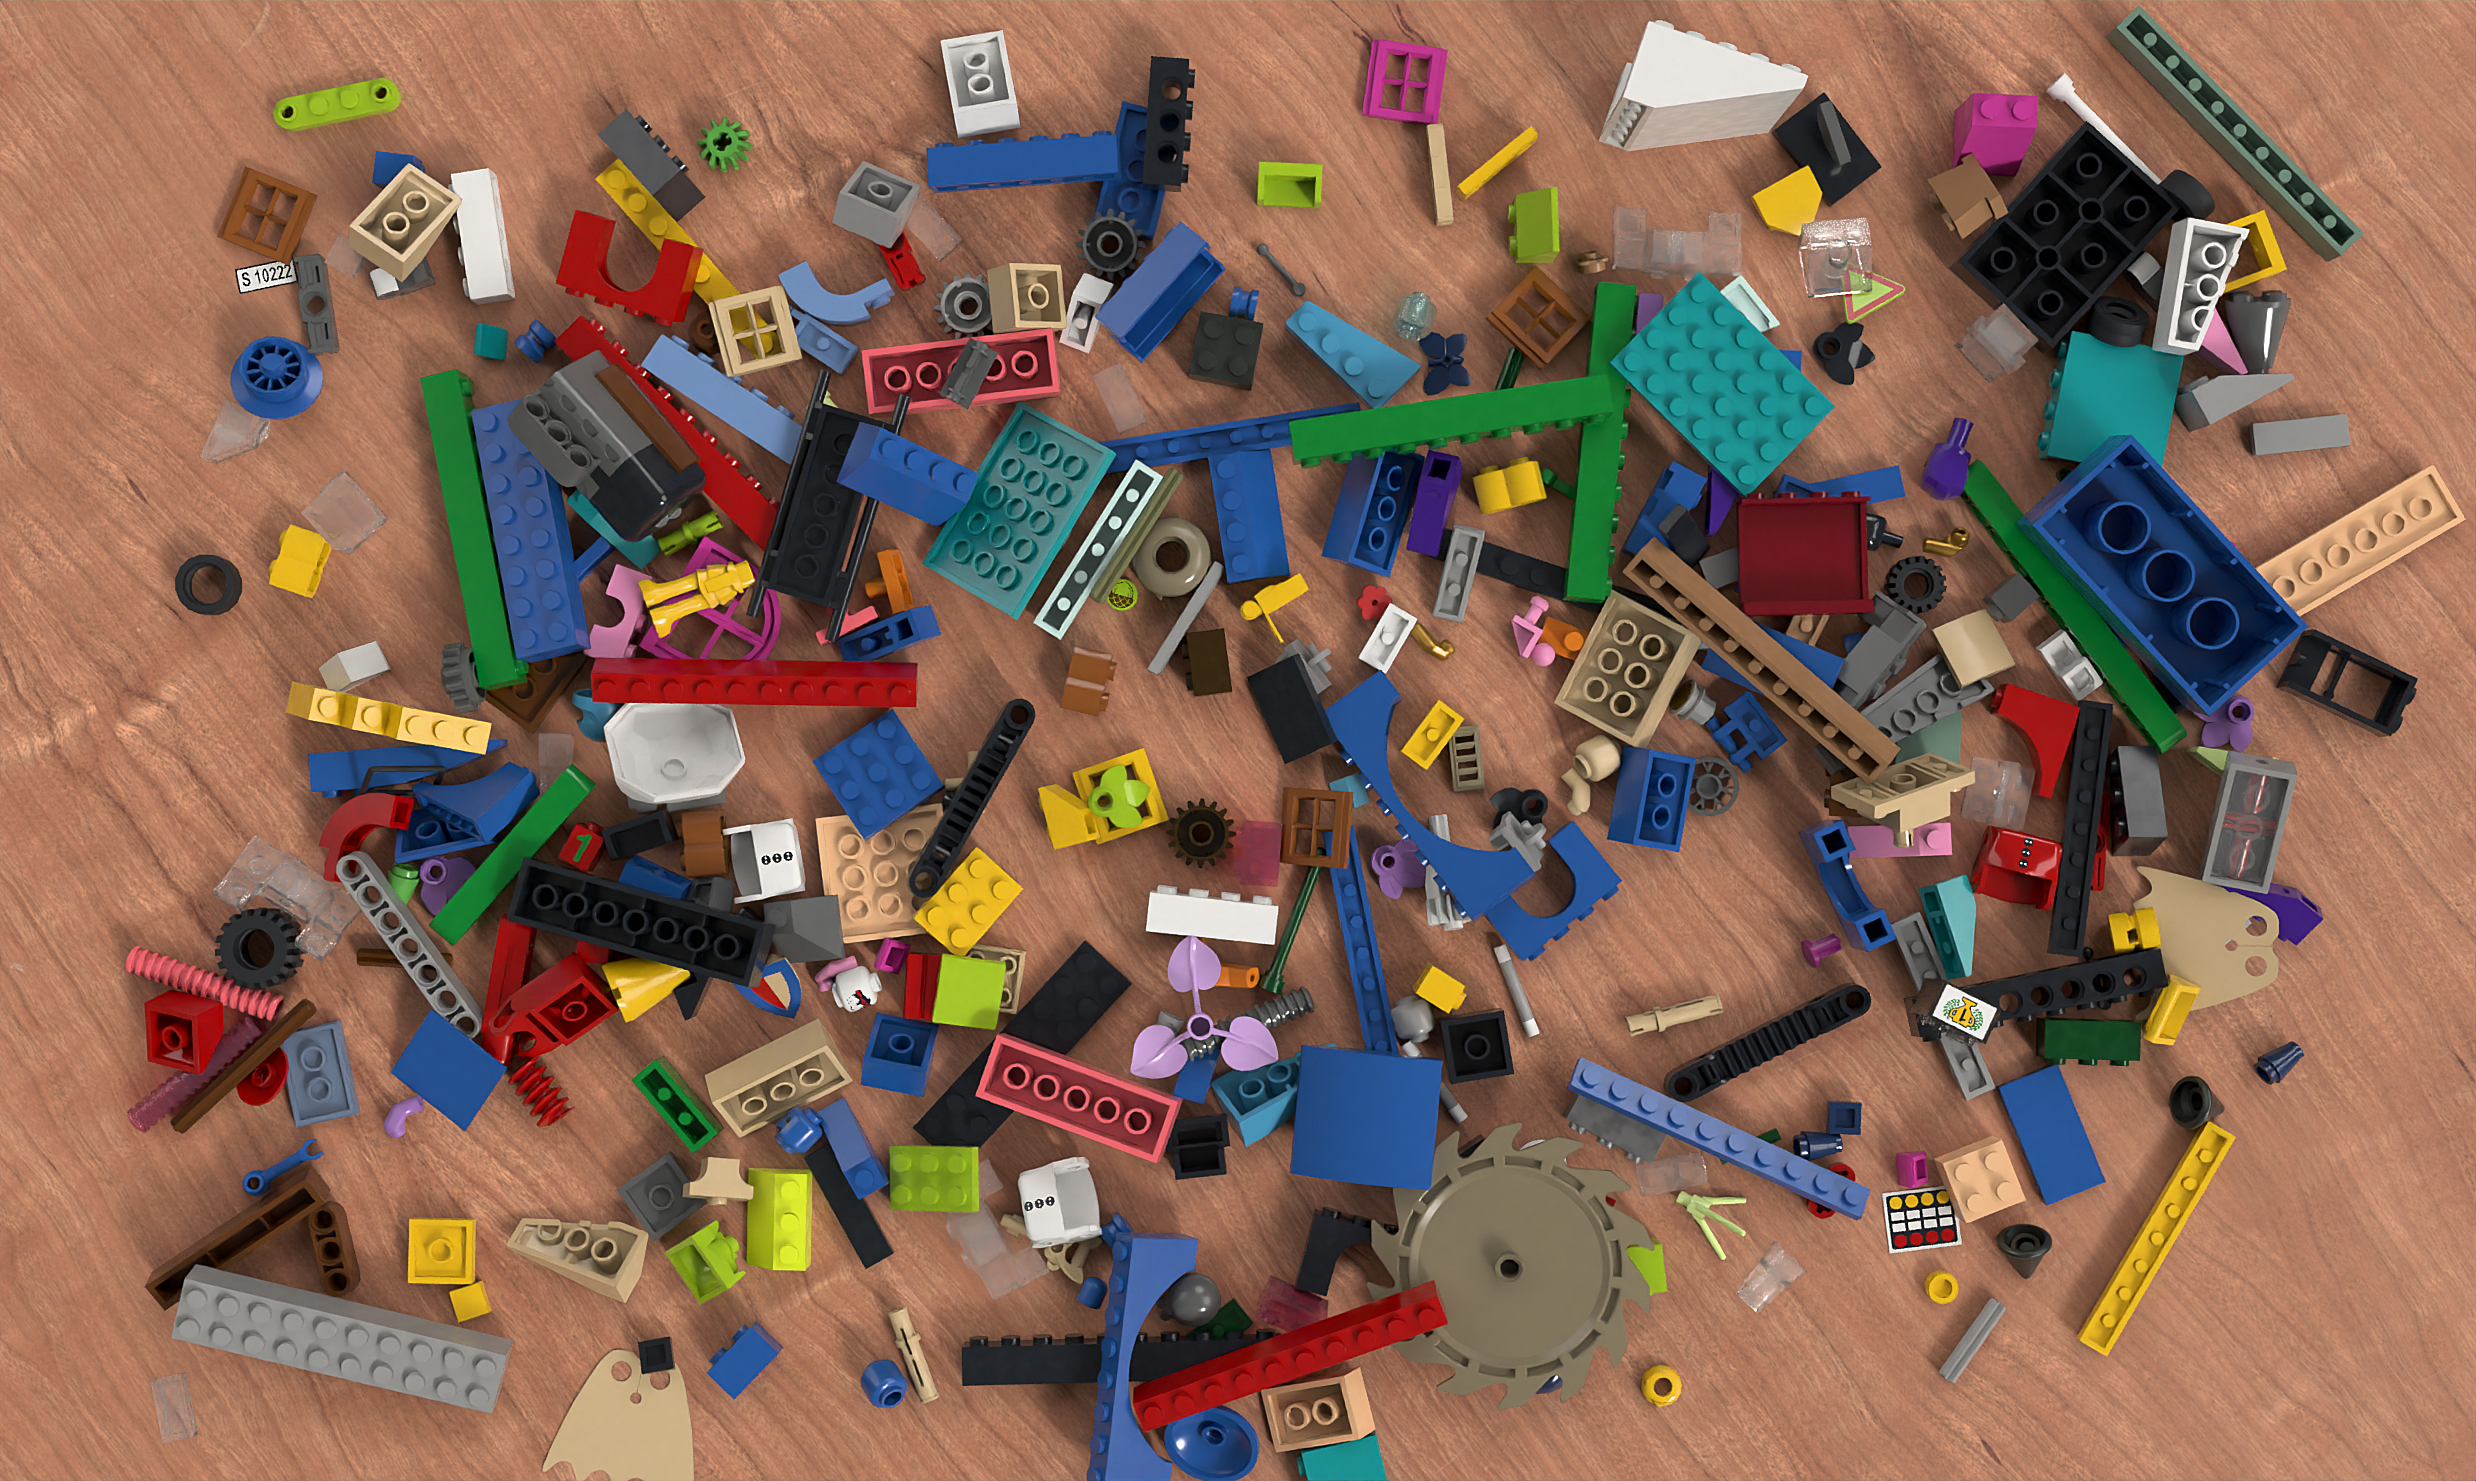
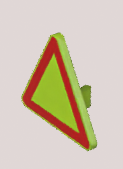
[1840,261,1905,324]

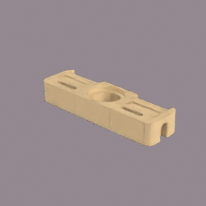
[1425,123,1454,226]

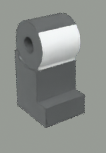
[2122,251,2165,313]
[368,257,436,300]

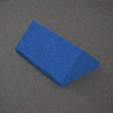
[395,809,502,863]

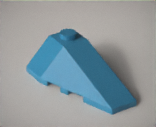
[1210,1043,1337,1147]

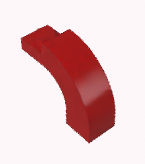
[319,793,414,883]

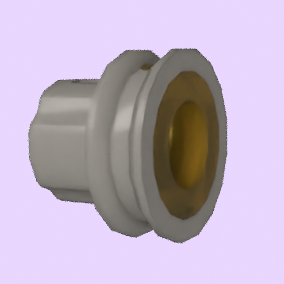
[1669,679,1716,725]

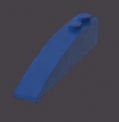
[308,739,508,798]

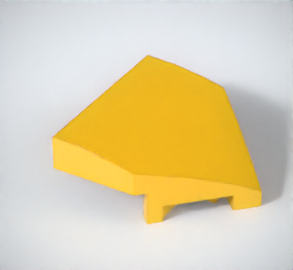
[1750,165,1823,240]

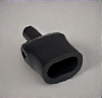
[1866,513,1903,551]

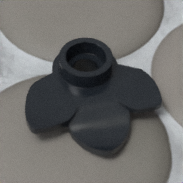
[1812,322,1875,385]
[1490,787,1548,830]

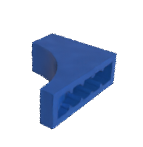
[412,761,541,843]

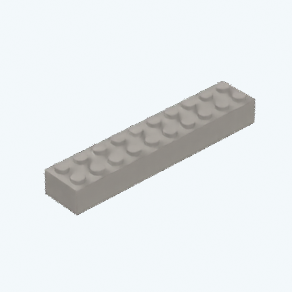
[171,1264,514,1414]

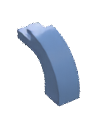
[778,261,895,326]

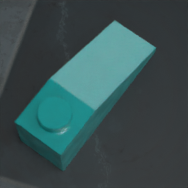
[566,489,662,570]
[1918,875,1976,980]

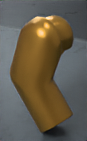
[1922,527,1970,557]
[1410,624,1456,661]

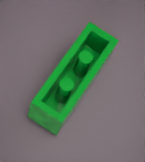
[632,1056,724,1154]

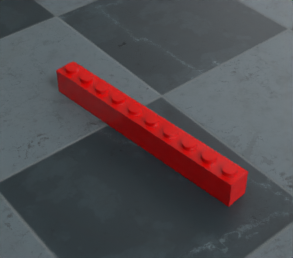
[554,315,779,552]
[591,657,918,707]
[1133,1280,1448,1432]

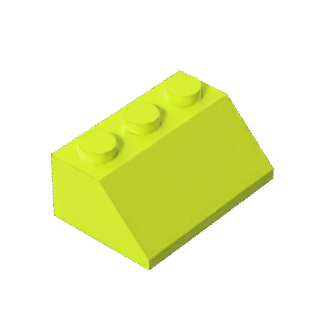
[746,1168,813,1271]

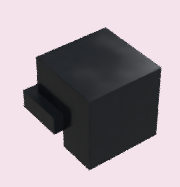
[1166,1113,1230,1180]

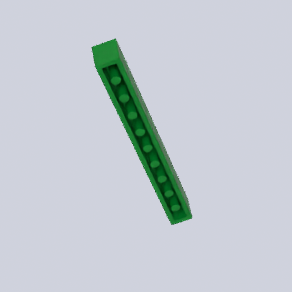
[1563,281,1639,604]
[420,369,529,690]
[1287,374,1614,469]

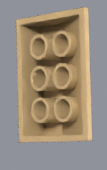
[1554,590,1702,749]

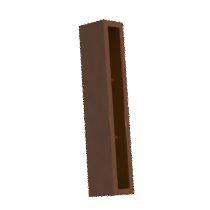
[144,1165,331,1311]

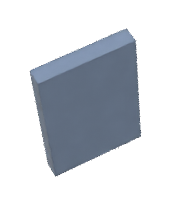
[279,1020,361,1128]

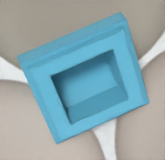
[1329,772,1369,809]

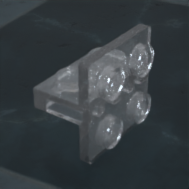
[1959,756,2035,831]

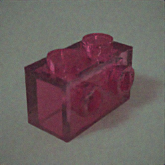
[1234,820,1282,887]
[1256,1275,1328,1332]

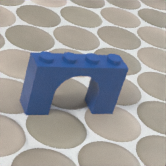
[1798,819,1897,952]
[1484,821,1622,961]

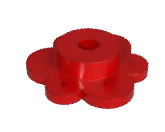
[1357,585,1392,620]

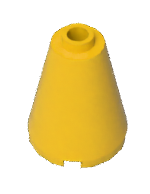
[601,957,692,1023]

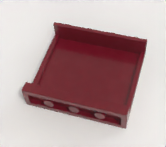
[1736,491,1873,617]

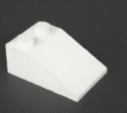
[940,30,1021,138]

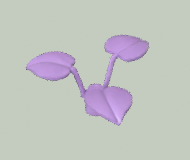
[1130,936,1278,1079]

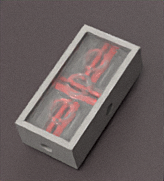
[2199,750,2298,894]

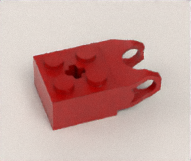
[488,952,619,1060]

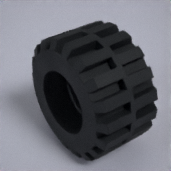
[215,907,307,989]

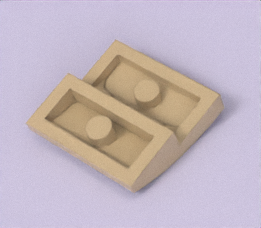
[1930,609,2015,688]

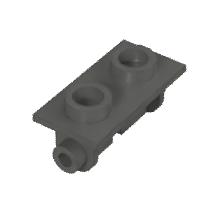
[940,338,998,409]

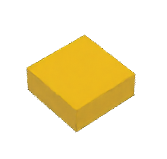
[449,1281,492,1322]

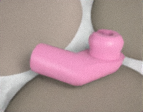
[815,956,858,992]

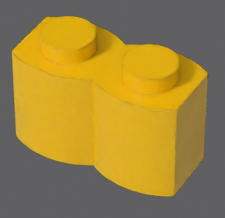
[1472,457,1547,515]
[268,524,333,598]

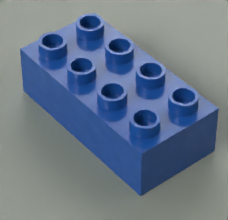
[2015,434,2309,716]

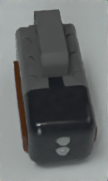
[507,350,706,543]

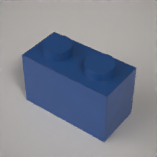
[707,1321,784,1399]

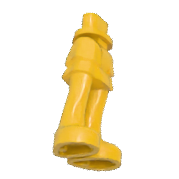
[638,560,755,638]

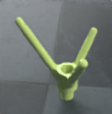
[1676,1191,1746,1260]

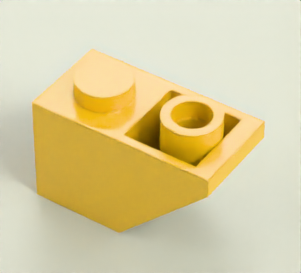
[1038,784,1100,850]

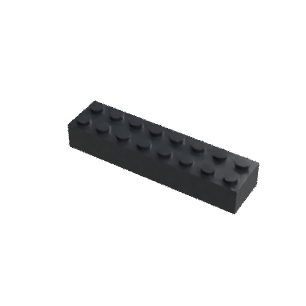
[506,858,776,987]

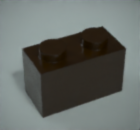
[1181,628,1233,697]

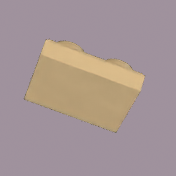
[965,943,1027,1014]

